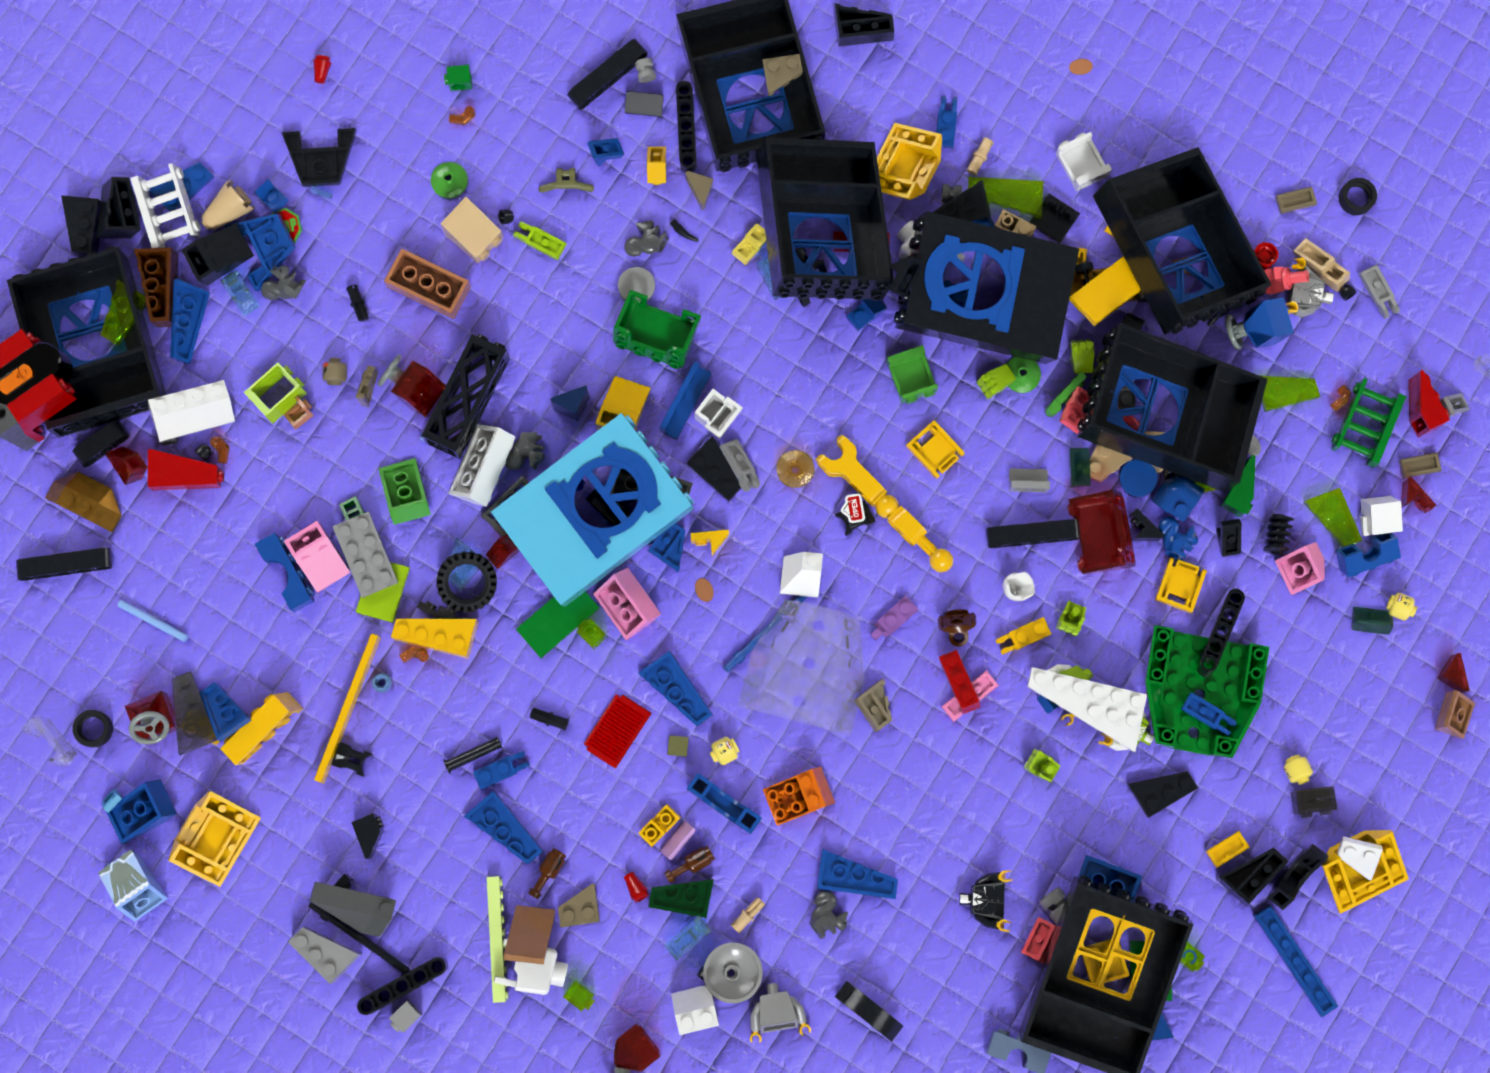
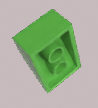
[378,458,431,525]

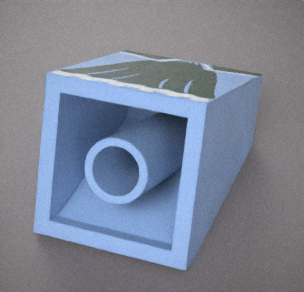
[98,849,168,922]

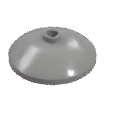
[703,943,763,1003]

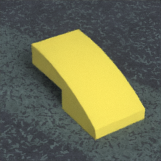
[732,223,766,265]

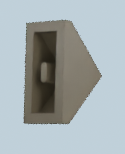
[685,171,714,210]

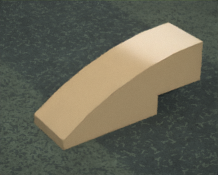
[1293,238,1350,292]

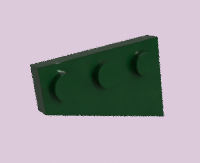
[648,879,714,918]

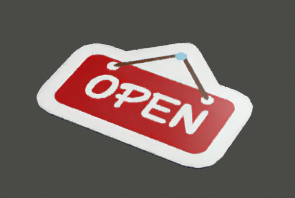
[840,494,865,523]

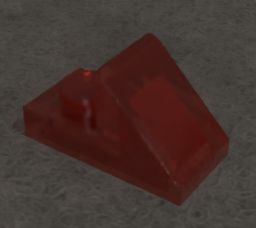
[1401,476,1436,513]

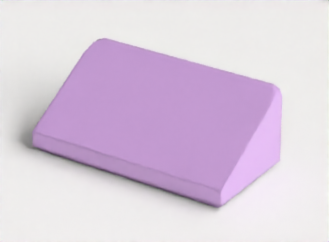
[661,822,696,860]

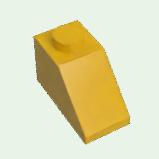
[647,146,666,185]

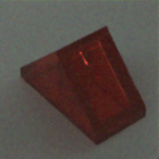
[486,534,520,570]
[1437,653,1470,693]

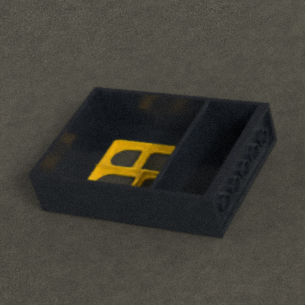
[1019,875,1194,1073]

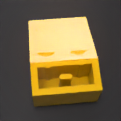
[595,376,651,431]

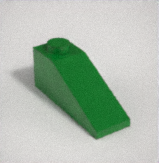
[1220,454,1256,517]

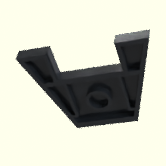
[281,128,357,187]

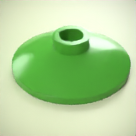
[431,162,468,198]
[1007,357,1041,393]

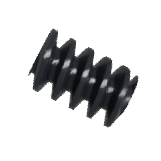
[1263,514,1294,556]

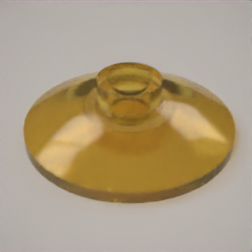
[776,450,815,488]

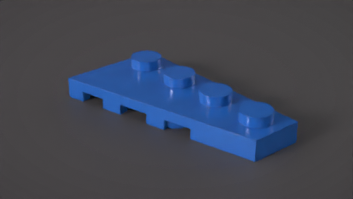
[817,849,898,899]

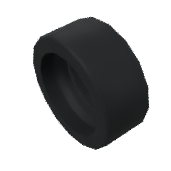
[1339,178,1377,215]
[73,710,113,748]

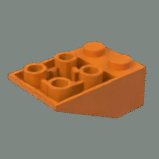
[763,767,835,826]

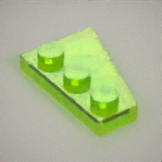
[100,279,146,346]
[1259,375,1321,412]
[1303,488,1362,548]

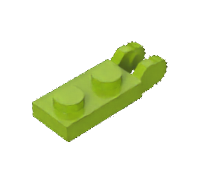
[513,221,567,261]

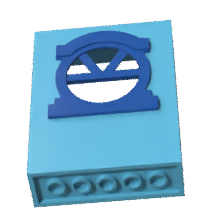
[491,413,694,606]

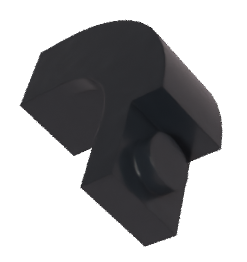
[1267,844,1328,910]
[835,981,903,1042]

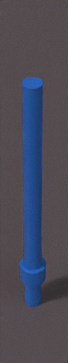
[723,596,807,673]

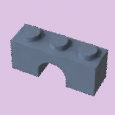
[985,1029,1051,1073]

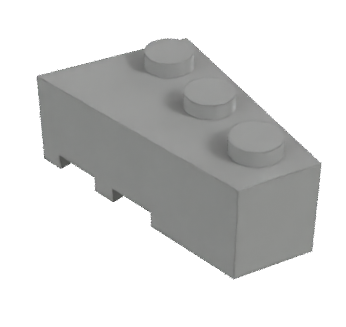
[288,927,362,984]

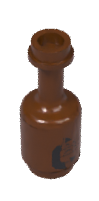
[664,845,715,883]
[528,848,566,899]

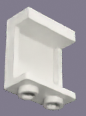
[1056,132,1112,192]

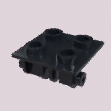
[1029,193,1080,243]

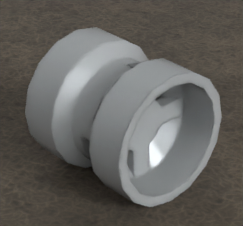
[634,58,656,83]

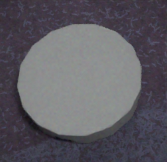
[618,267,655,300]

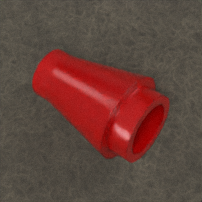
[313,55,332,84]
[624,872,649,903]

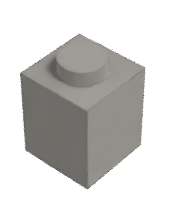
[389,1000,423,1033]

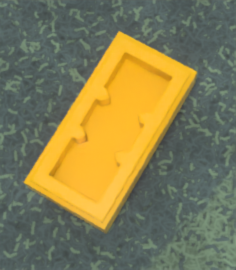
[1205,831,1250,868]

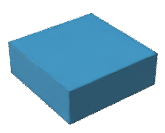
[101,789,122,813]

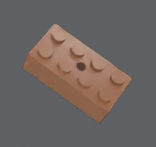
[384,248,471,319]

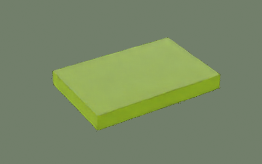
[356,562,410,623]

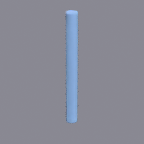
[117,600,189,642]

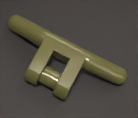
[538,168,594,193]

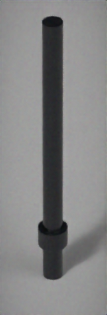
[308,902,410,974]

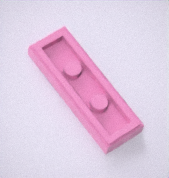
[941,670,999,722]

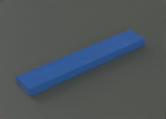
[1253,905,1338,1017]

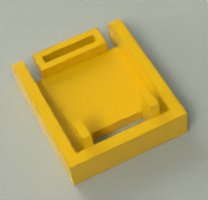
[906,420,965,479]
[1155,557,1207,614]

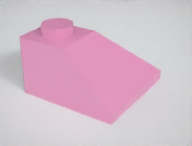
[1275,542,1325,595]

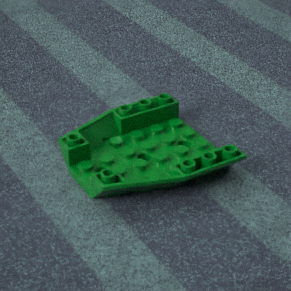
[1145,625,1270,758]

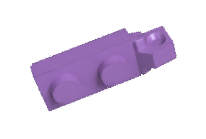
[870,595,919,641]

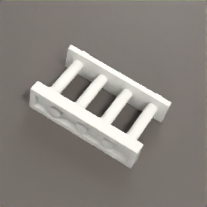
[130,163,201,248]

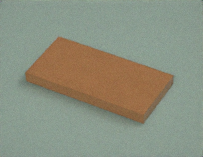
[504,905,555,965]

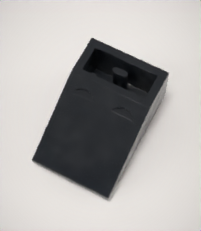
[181,224,254,285]

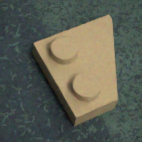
[1083,444,1133,483]

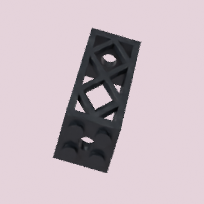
[421,334,510,460]

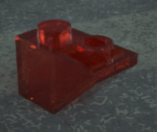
[105,447,148,485]

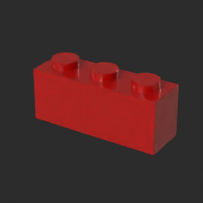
[939,650,981,715]

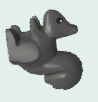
[624,220,669,257]
[261,265,306,301]
[505,432,545,470]
[809,890,848,939]

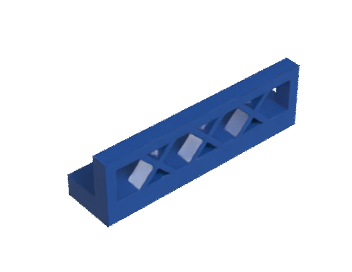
[660,361,712,440]

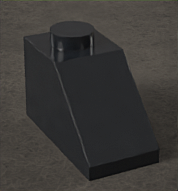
[351,813,384,860]

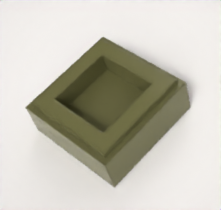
[667,735,689,757]

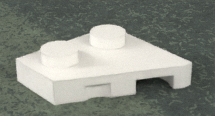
[1337,837,1383,880]

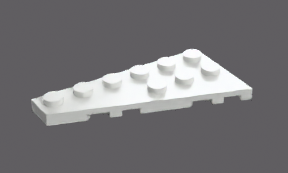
[1027,667,1147,752]

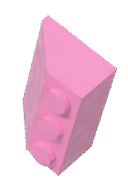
[593,568,661,640]

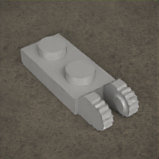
[1358,265,1400,319]
[720,439,760,492]

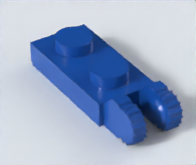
[936,96,958,149]
[1180,692,1237,737]
[473,751,530,790]

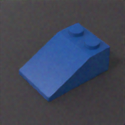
[106,779,177,845]
[1078,855,1142,897]

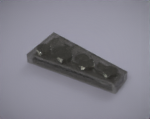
[172,671,217,755]

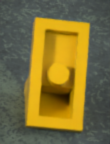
[690,529,729,557]

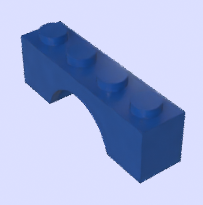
[255,533,314,613]
[686,773,762,835]

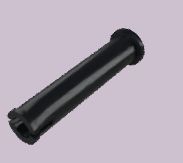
[443,737,503,774]

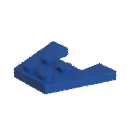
[225,214,296,292]

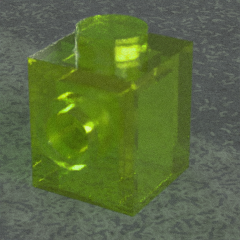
[576,618,607,650]

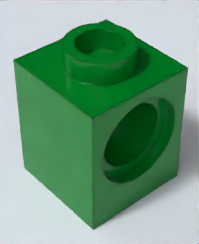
[444,65,473,91]

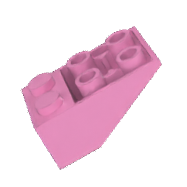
[284,521,351,593]

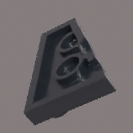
[933,180,992,222]
[687,436,742,502]
[1127,771,1198,818]

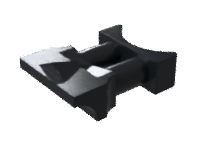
[835,500,876,536]
[331,742,373,777]

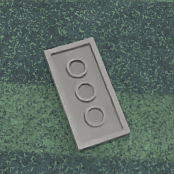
[332,512,399,598]

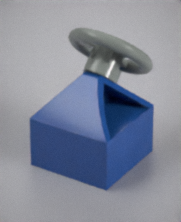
[1225,297,1294,350]

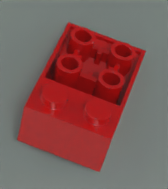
[1409,370,1450,438]

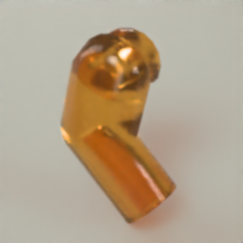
[449,106,476,125]
[1330,385,1351,412]
[210,437,230,464]
[399,646,429,663]

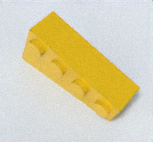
[391,619,479,659]
[220,692,303,766]

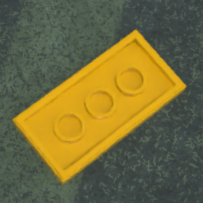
[1069,256,1141,326]

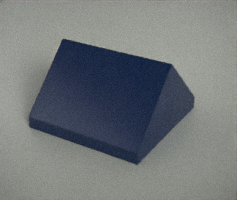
[550,385,590,421]

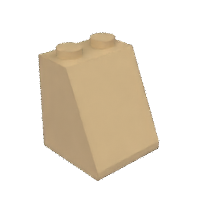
[440,197,503,263]

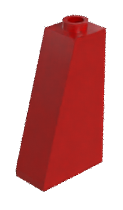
[148,449,224,491]

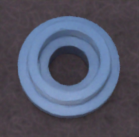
[372,673,392,693]

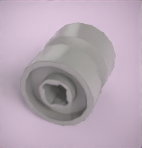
[1039,887,1066,924]

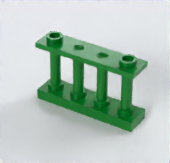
[1331,378,1406,468]

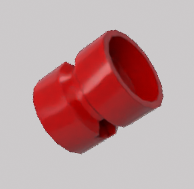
[1254,242,1279,270]

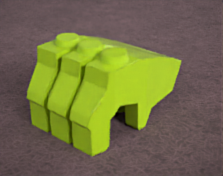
[1069,339,1094,374]
[977,364,1016,400]
[1056,601,1086,636]
[1023,749,1061,783]

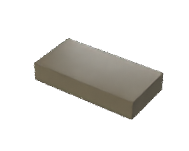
[1275,187,1317,214]
[1399,452,1442,479]

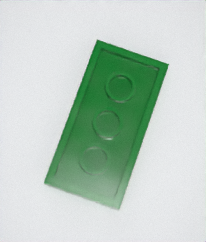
[516,592,600,659]

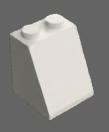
[671,985,719,1035]

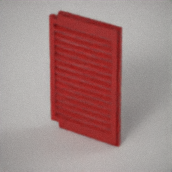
[584,694,652,769]

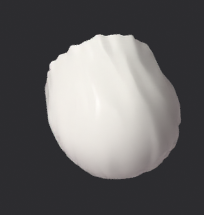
[1002,572,1035,601]

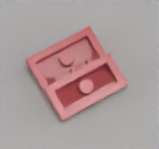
[1059,386,1089,441]
[1021,917,1056,964]

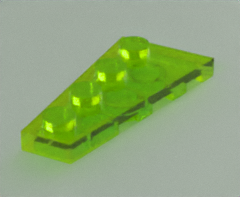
[968,177,1044,219]

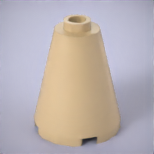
[202,180,255,231]

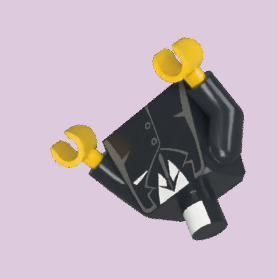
[959,870,1013,932]

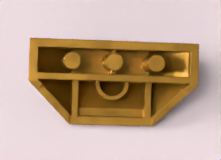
[45,472,122,533]

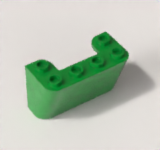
[613,290,701,369]

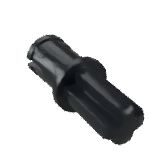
[346,284,369,322]
[530,708,569,731]

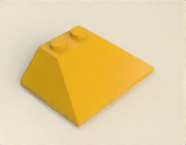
[877,123,942,200]
[168,791,261,887]
[1322,830,1409,914]

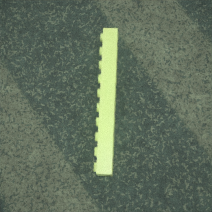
[487,876,509,1003]

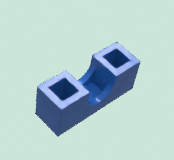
[1336,533,1401,577]

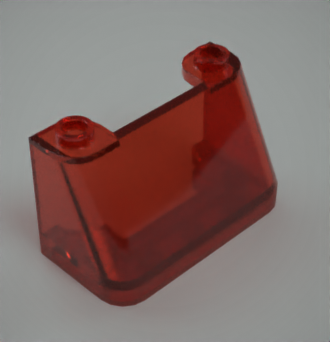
[1067,489,1136,575]

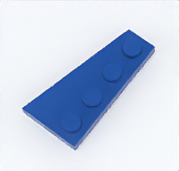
[170,279,210,364]
[638,651,713,726]
[463,791,544,864]

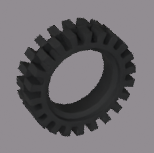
[436,551,497,613]

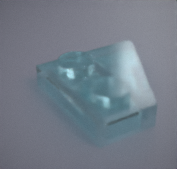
[448,538,479,591]

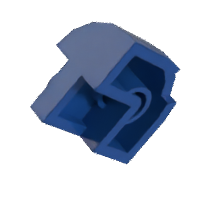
[1151,476,1205,522]

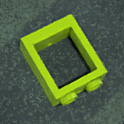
[244,362,307,424]

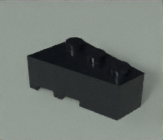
[834,3,895,47]
[96,177,141,239]
[61,195,100,258]
[1217,848,1289,907]

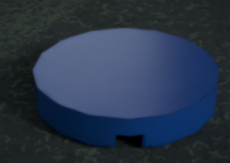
[1119,459,1158,497]

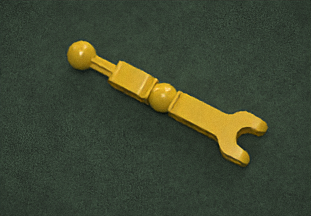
[815,435,954,573]

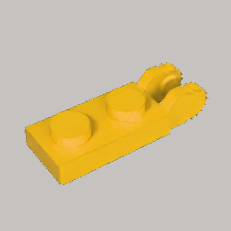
[995,617,1052,655]

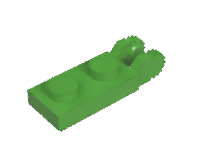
[1045,372,1087,417]

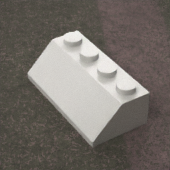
[148,380,235,442]
[448,424,515,507]

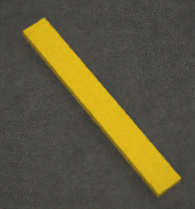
[314,634,381,784]

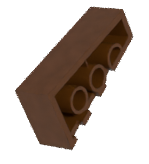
[134,247,178,327]

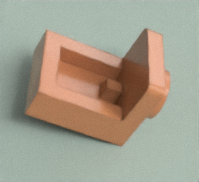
[284,396,314,430]

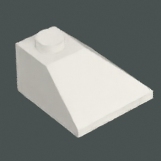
[780,552,823,598]

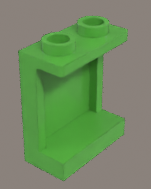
[886,345,938,404]

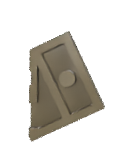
[762,54,803,96]
[356,366,378,408]
[854,679,892,732]
[558,884,600,928]

